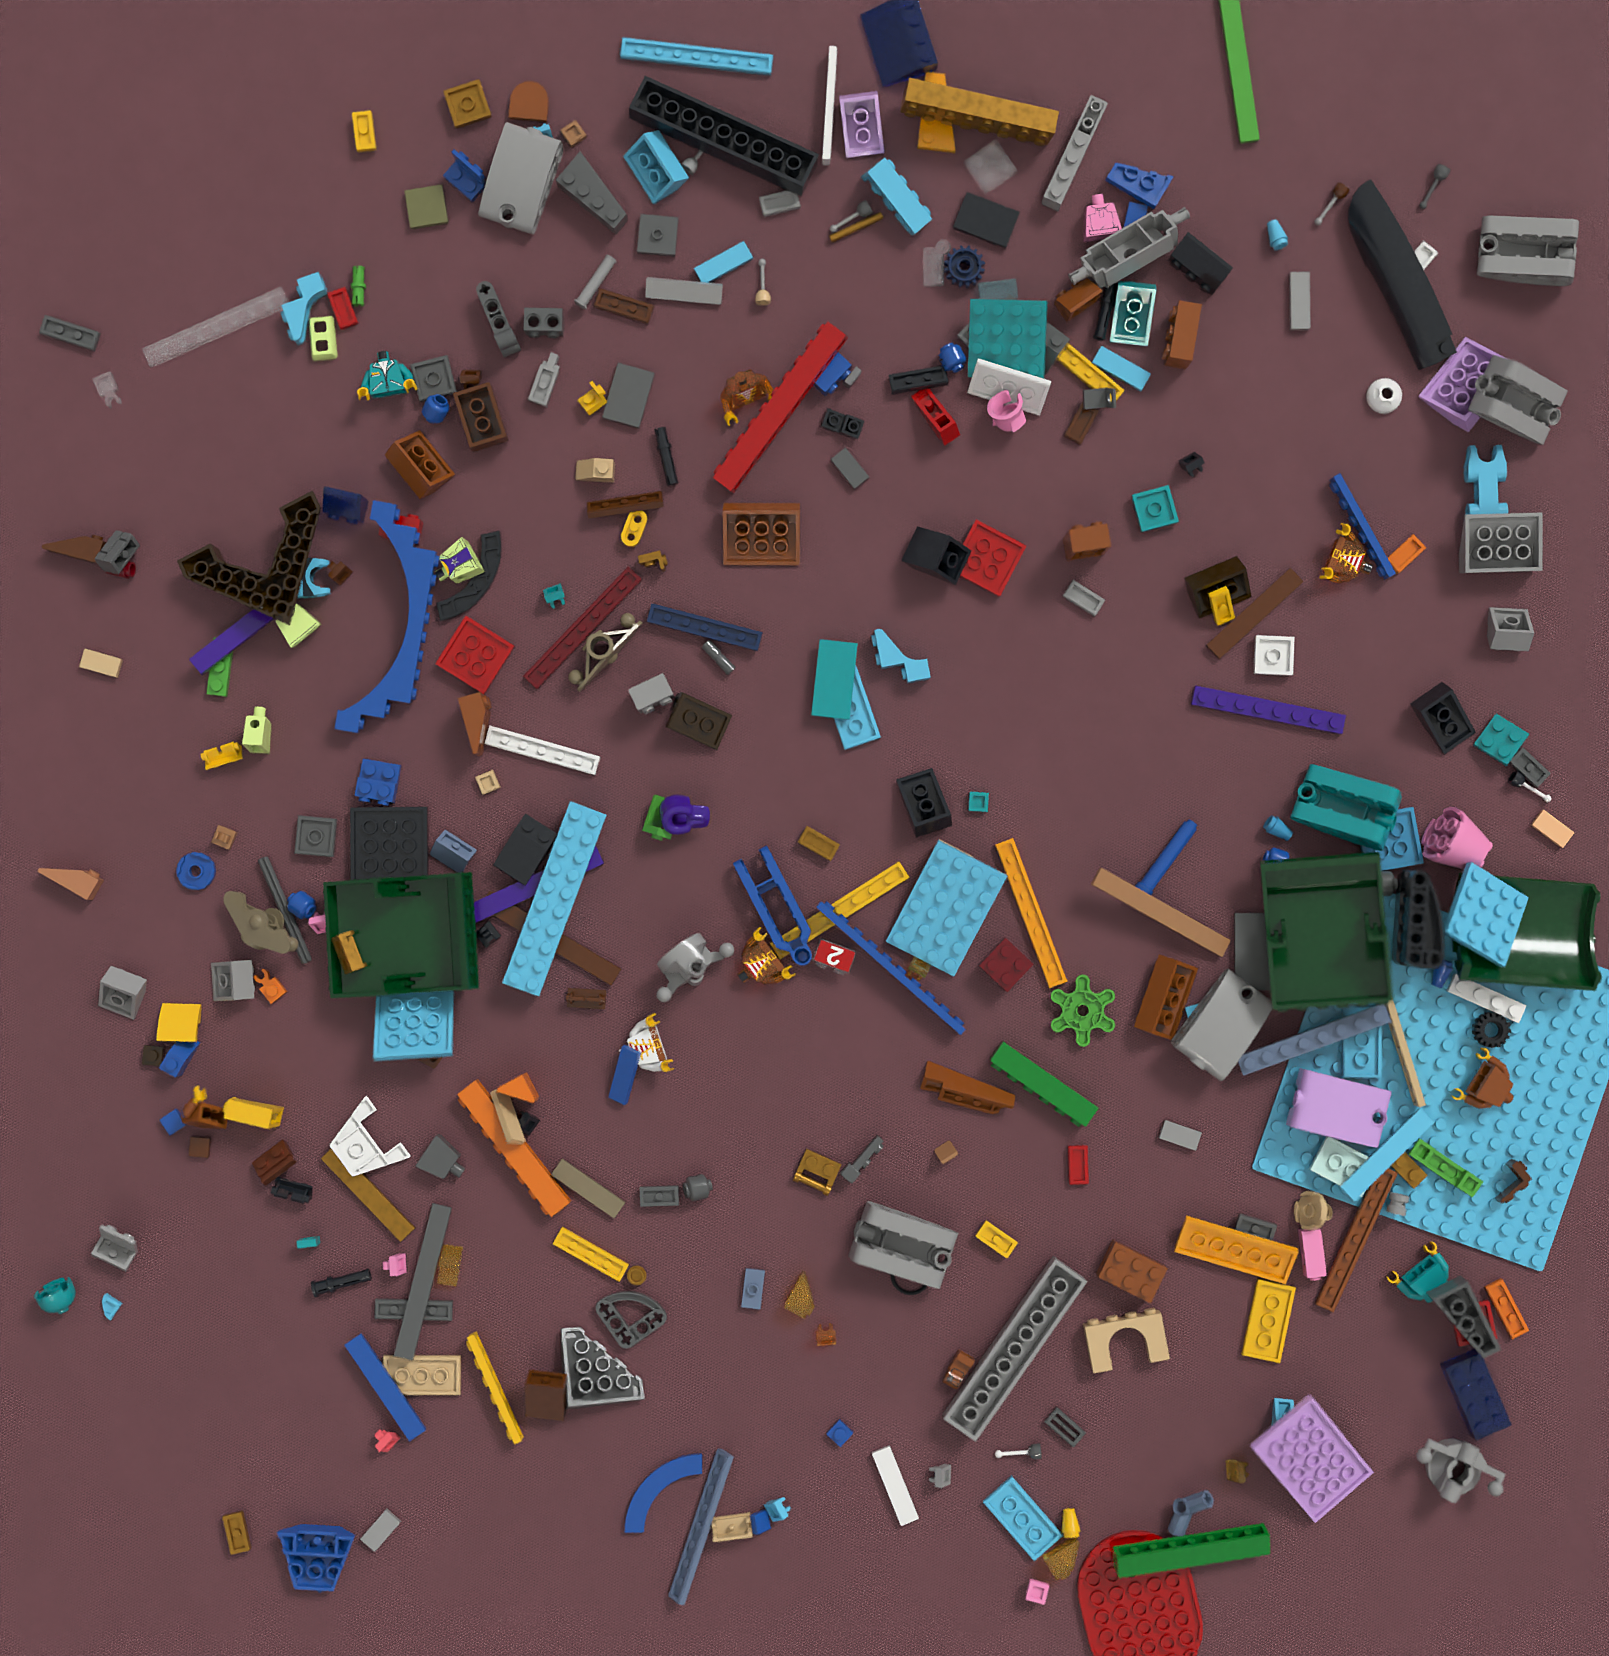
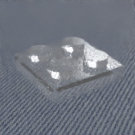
[964,140,1018,194]

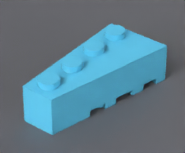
[861,158,932,235]

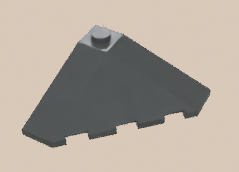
[560,1327,644,1410]

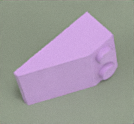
[839,91,884,158]

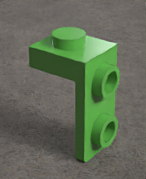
[642,795,672,841]

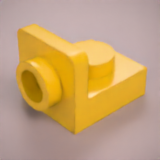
[578,381,607,416]

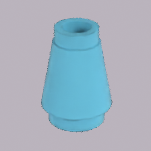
[1267,220,1289,250]

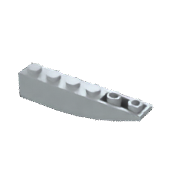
[1041,95,1108,212]

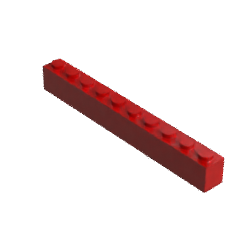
[713,322,848,493]

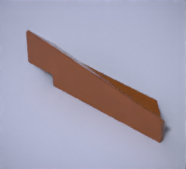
[920,1061,1015,1114]

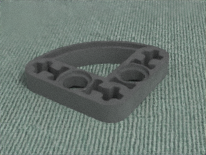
[596,1291,667,1349]

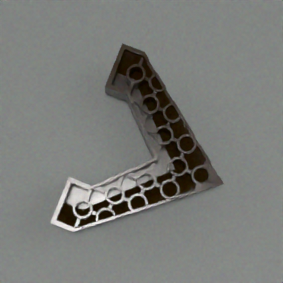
[177,491,321,626]

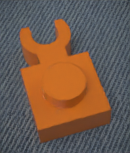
[254,969,287,1004]

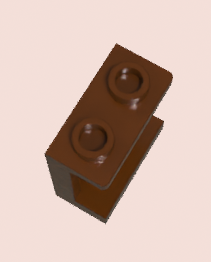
[525,1369,567,1421]

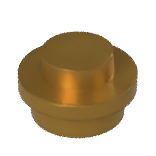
[627,1265,646,1285]

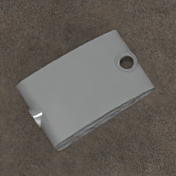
[478,122,564,235]
[1477,216,1579,286]
[1468,355,1568,445]
[1171,968,1272,1081]
[848,1201,958,1289]

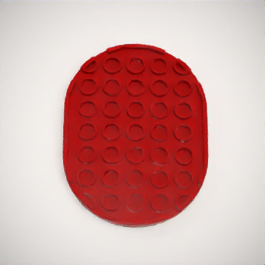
[1077,1530,1203,1656]

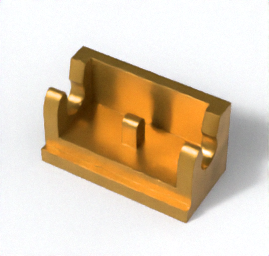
[331,930,367,975]

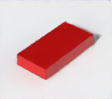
[327,287,359,330]
[1068,1145,1089,1185]

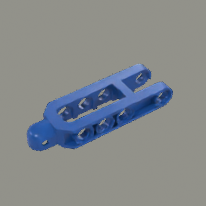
[733,845,812,966]

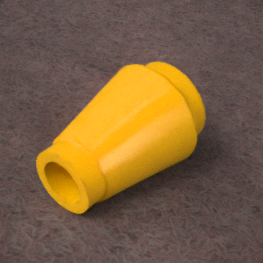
[1061,1508,1081,1538]

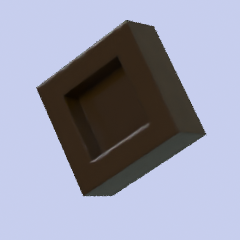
[142,1045,165,1066]

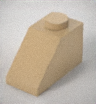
[576,458,615,482]

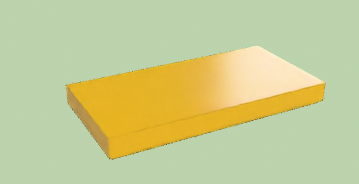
[1241,1278,1296,1363]

